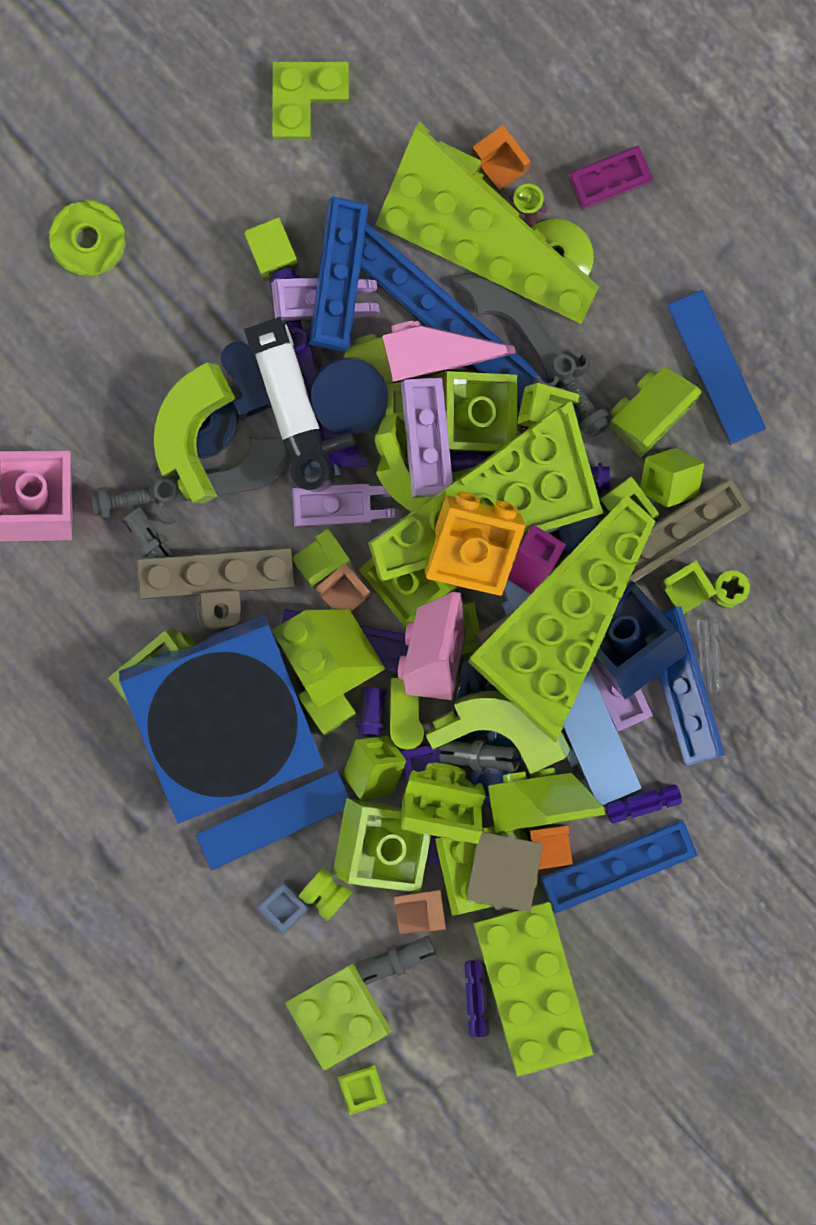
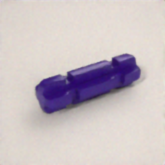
[606,784,682,823]
[464,960,490,1037]

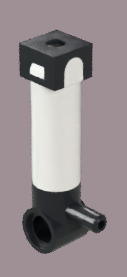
[244,317,356,492]

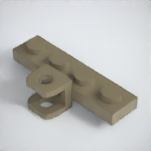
[136,548,294,630]

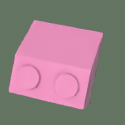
[0,451,73,541]
[398,592,466,700]

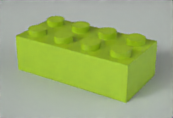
[473,901,593,1077]

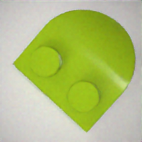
[401,763,486,844]

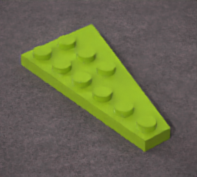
[375,121,599,324]
[369,401,603,581]
[468,495,656,742]

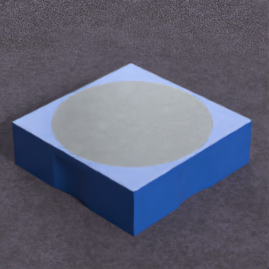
[119,615,324,824]

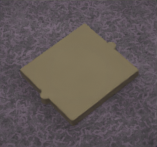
[466,832,543,912]

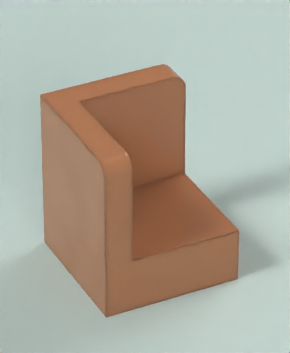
[316,563,371,613]
[394,890,446,934]

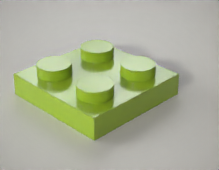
[285,963,392,1071]

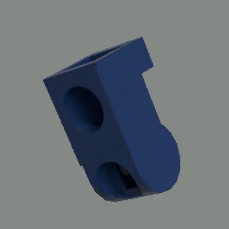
[221,342,272,421]

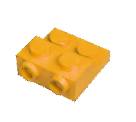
[425,492,526,596]

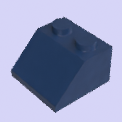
[593,581,687,700]

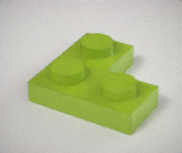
[272,62,349,140]

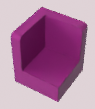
[508,524,566,594]

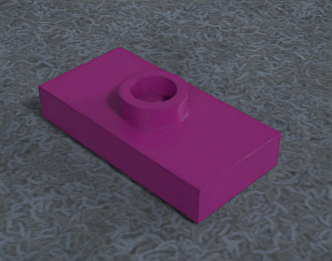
[567,145,653,211]

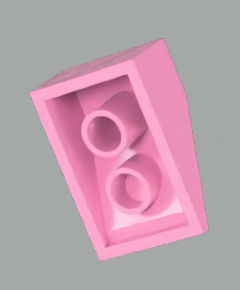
[383,321,516,381]

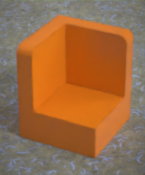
[471,125,531,191]
[528,826,573,870]

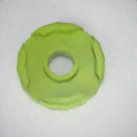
[49,200,126,277]

